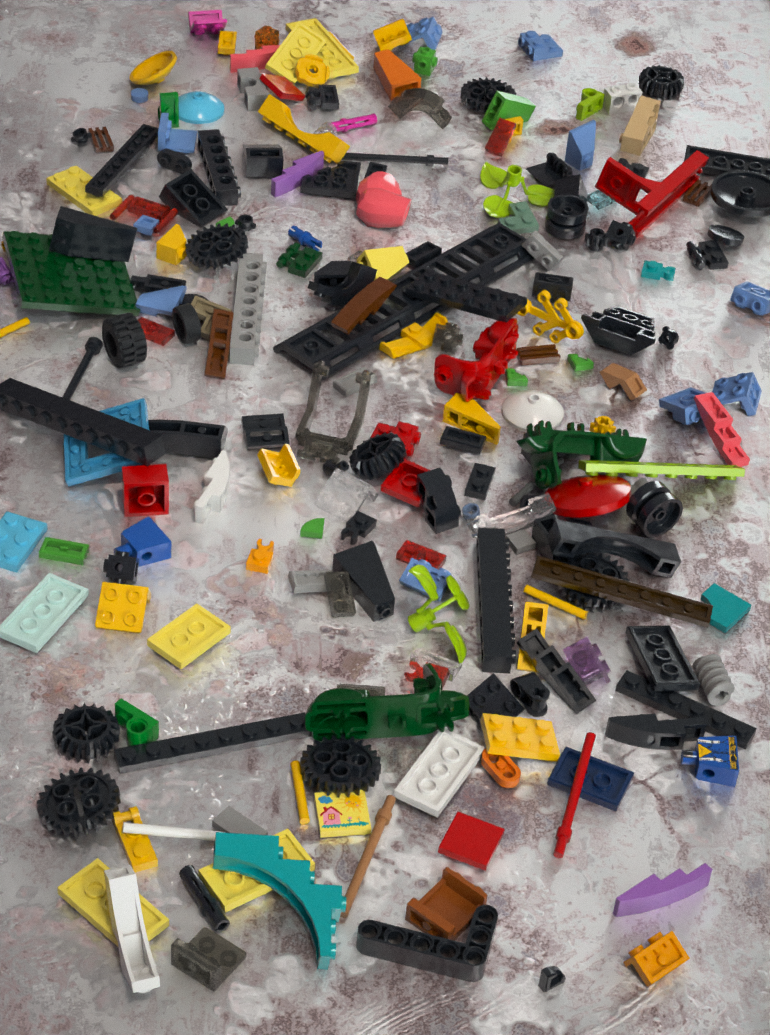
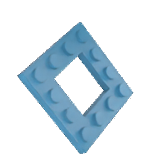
[64,398,149,487]

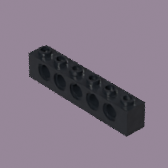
[198,129,241,206]

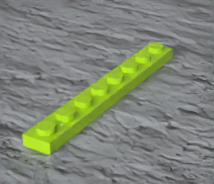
[578,460,745,480]

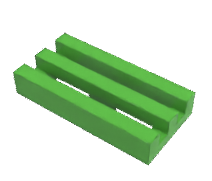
[39,537,89,565]

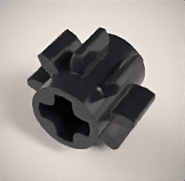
[584,228,608,252]

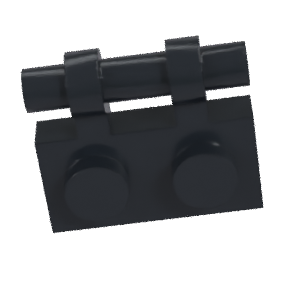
[305,85,339,111]
[686,240,729,270]

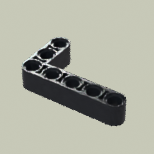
[356,904,498,982]

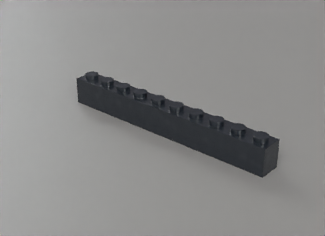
[0,378,166,466]

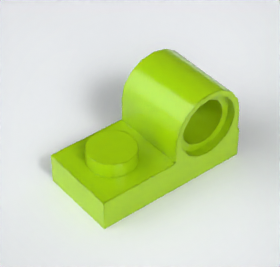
[576,88,605,121]

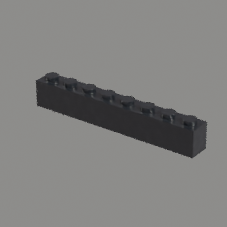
[476,528,516,674]

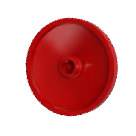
[544,474,632,518]

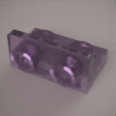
[562,637,611,686]

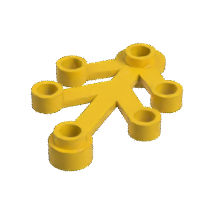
[517,290,584,343]

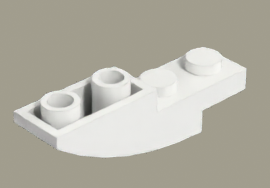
[193,450,230,524]

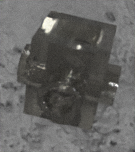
[433,322,464,353]

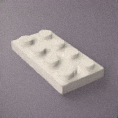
[394,729,485,818]

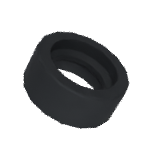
[172,303,201,344]

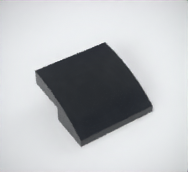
[241,413,290,449]

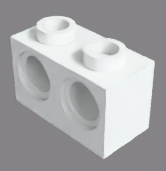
[603,83,642,114]

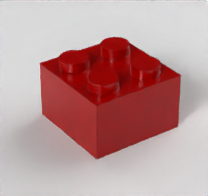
[122,464,169,517]

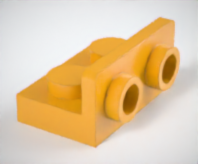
[623,931,690,987]

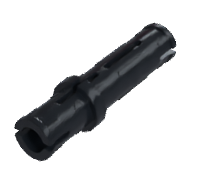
[179,865,230,933]

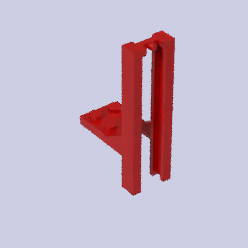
[595,150,709,238]

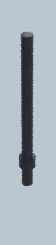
[342,153,448,166]

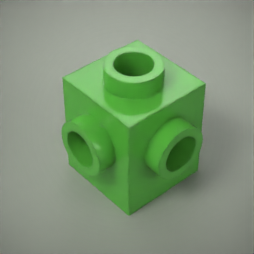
[412,47,438,76]

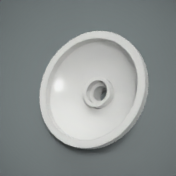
[502,390,564,432]

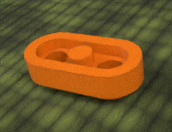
[481,749,521,788]

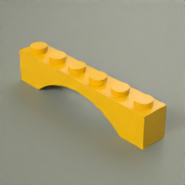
[258,94,350,164]

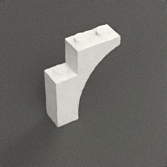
[104,865,160,993]

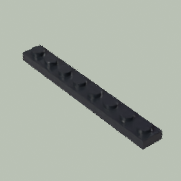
[85,124,159,197]
[114,712,312,774]

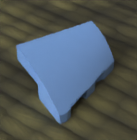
[136,286,187,316]

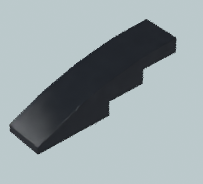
[517,628,596,714]

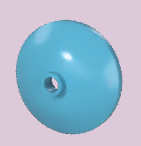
[179,91,224,124]

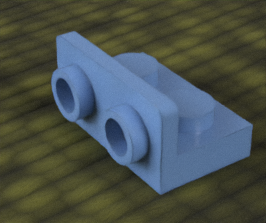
[399,558,452,602]

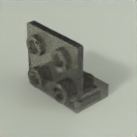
[171,927,247,992]

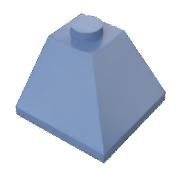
[565,120,596,171]

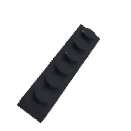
[615,670,757,750]

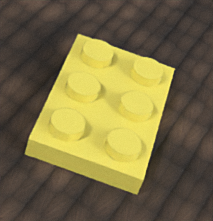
[147,604,231,669]

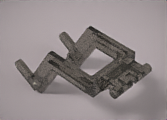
[295,360,376,465]

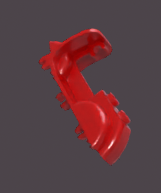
[434,318,519,402]

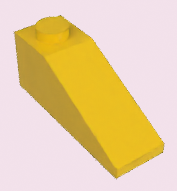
[443,393,501,445]
[517,602,548,673]

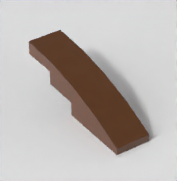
[331,277,397,335]
[204,309,234,379]

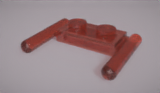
[109,195,178,234]

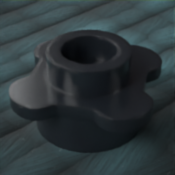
[71,128,92,145]
[235,214,256,231]
[658,326,679,350]

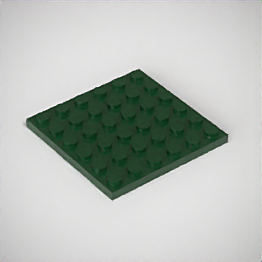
[2,231,140,316]

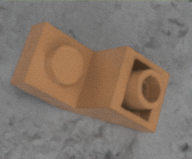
[599,363,647,401]

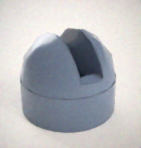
[462,503,480,522]

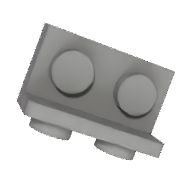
[522,230,563,271]

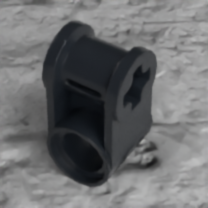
[510,672,550,717]

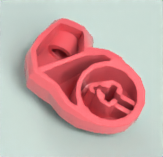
[356,171,411,228]

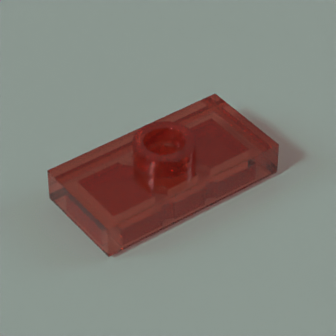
[138,317,175,346]

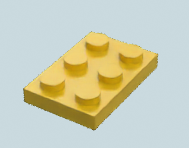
[480,713,560,762]

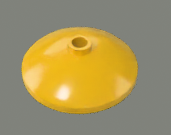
[129,51,177,85]

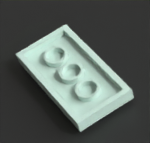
[0,573,89,653]

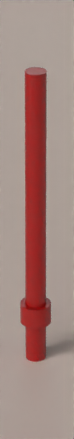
[553,732,596,858]

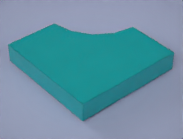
[700,583,752,633]

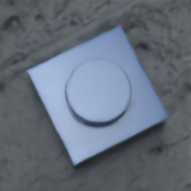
[133,215,159,236]

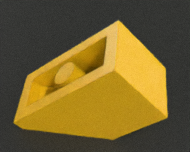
[156,224,187,266]

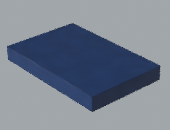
[547,746,634,812]

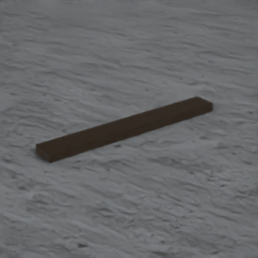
[531,555,713,628]

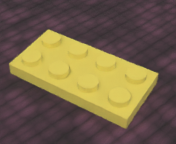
[265,21,327,85]
[46,166,122,216]
[198,829,315,913]
[57,858,169,947]

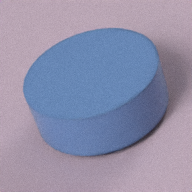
[131,88,148,103]

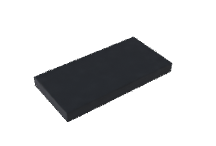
[625,625,700,691]

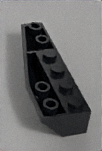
[148,419,228,458]

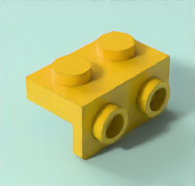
[373,18,412,51]
[257,444,301,487]

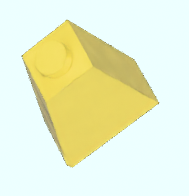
[356,246,409,281]

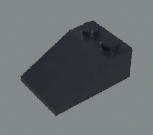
[159,169,228,228]

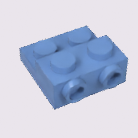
[518,31,563,61]
[730,281,770,316]
[659,387,705,425]

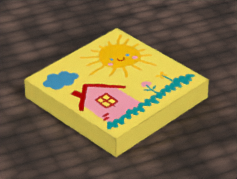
[314,790,371,838]

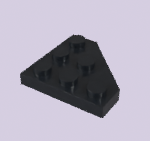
[301,161,361,199]

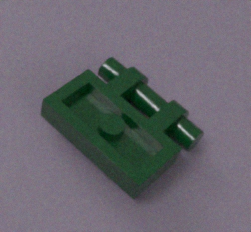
[276,242,323,278]

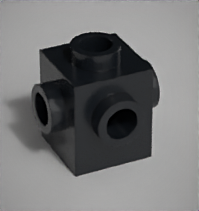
[604,220,636,250]
[103,551,139,584]

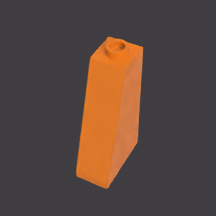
[373,49,421,101]

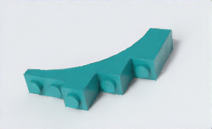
[213,832,346,970]

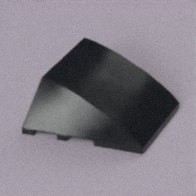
[581,306,656,355]

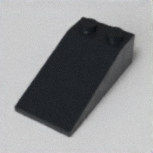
[49,206,137,262]

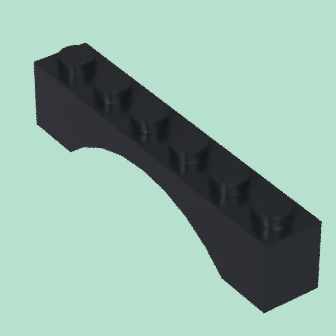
[547,520,681,578]

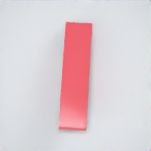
[230,45,280,73]
[694,392,750,467]

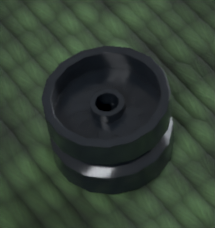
[545,194,589,239]
[626,481,683,537]

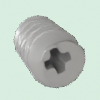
[692,654,735,706]

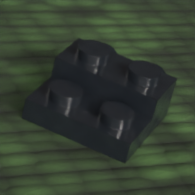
[532,272,574,301]

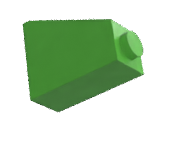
[482,91,536,130]

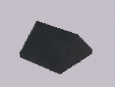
[552,174,588,203]

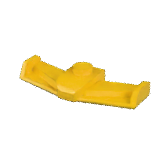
[379,312,449,359]

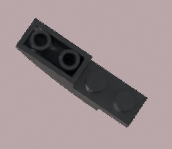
[605,714,707,750]

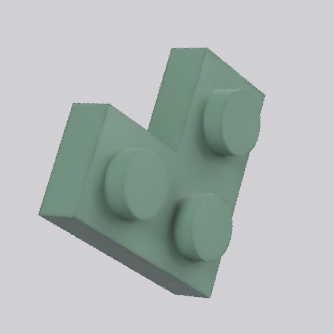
[498,201,539,234]

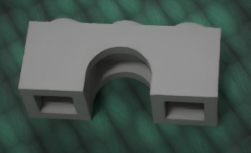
[237,67,271,111]

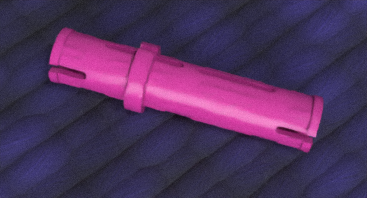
[326,113,377,133]

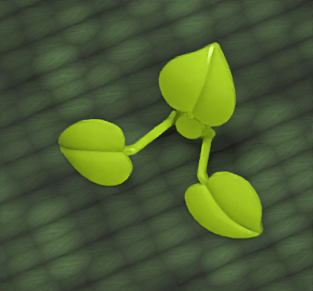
[480,162,553,218]
[408,565,470,664]

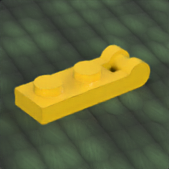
[112,806,158,872]

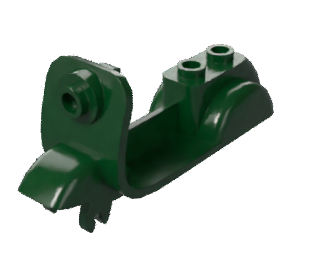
[516,420,647,489]
[305,663,469,741]

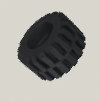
[102,312,147,368]

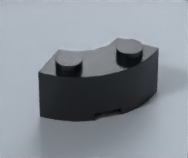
[416,467,461,534]

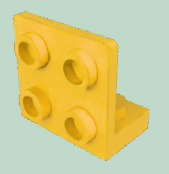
[95,582,151,633]

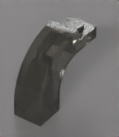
[388,88,452,129]

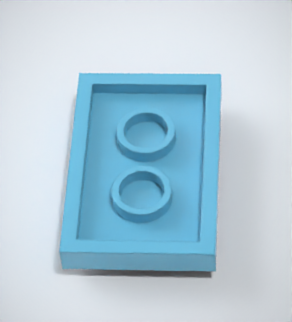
[0,511,48,573]

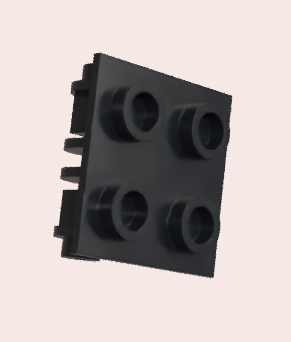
[526,152,574,187]
[467,673,525,719]

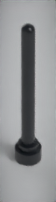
[62,337,103,400]

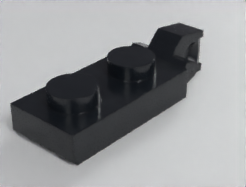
[130,274,186,293]

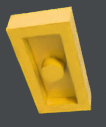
[218,31,237,56]

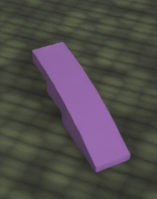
[271,151,324,198]
[613,863,713,917]

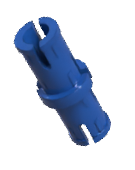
[288,225,323,251]

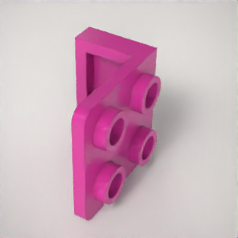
[188,10,227,35]

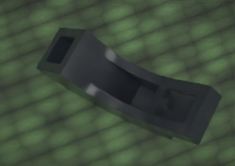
[308,261,377,306]

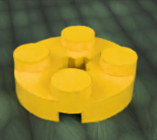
[295,54,330,88]

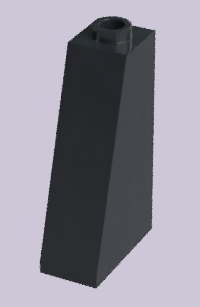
[332,541,395,622]

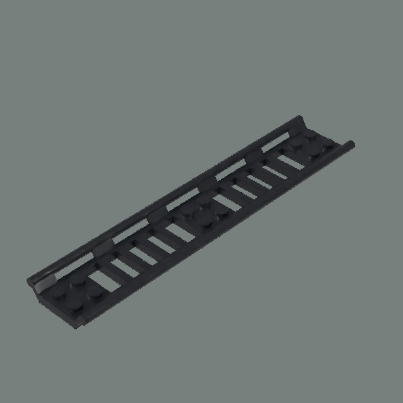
[273,223,535,382]

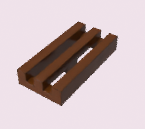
[88,126,114,153]
[683,179,712,207]
[517,344,561,366]

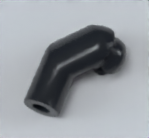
[322,459,349,478]

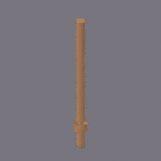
[340,795,396,918]

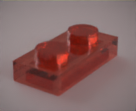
[485,118,516,157]
[396,540,447,570]

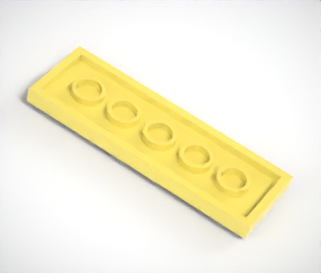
[285,18,359,79]

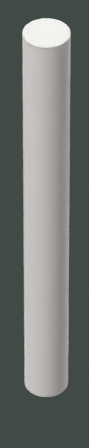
[122,822,226,841]

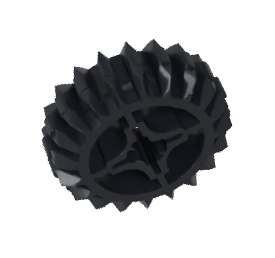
[638,65,684,100]
[349,432,406,480]
[52,702,120,763]

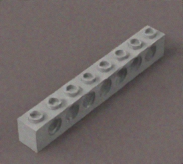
[229,253,267,365]

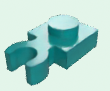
[641,260,676,281]

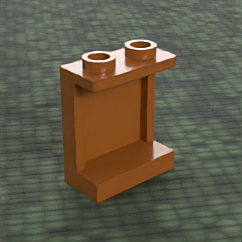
[405,867,488,941]

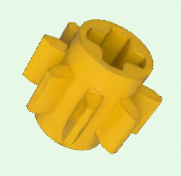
[589,416,616,434]

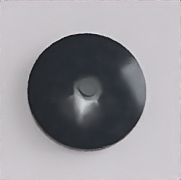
[711,170,770,217]

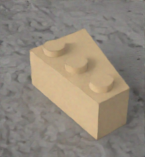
[619,96,661,156]

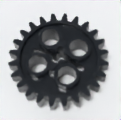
[460,77,517,113]
[185,223,249,270]
[557,553,630,612]
[300,735,381,798]
[37,767,121,837]

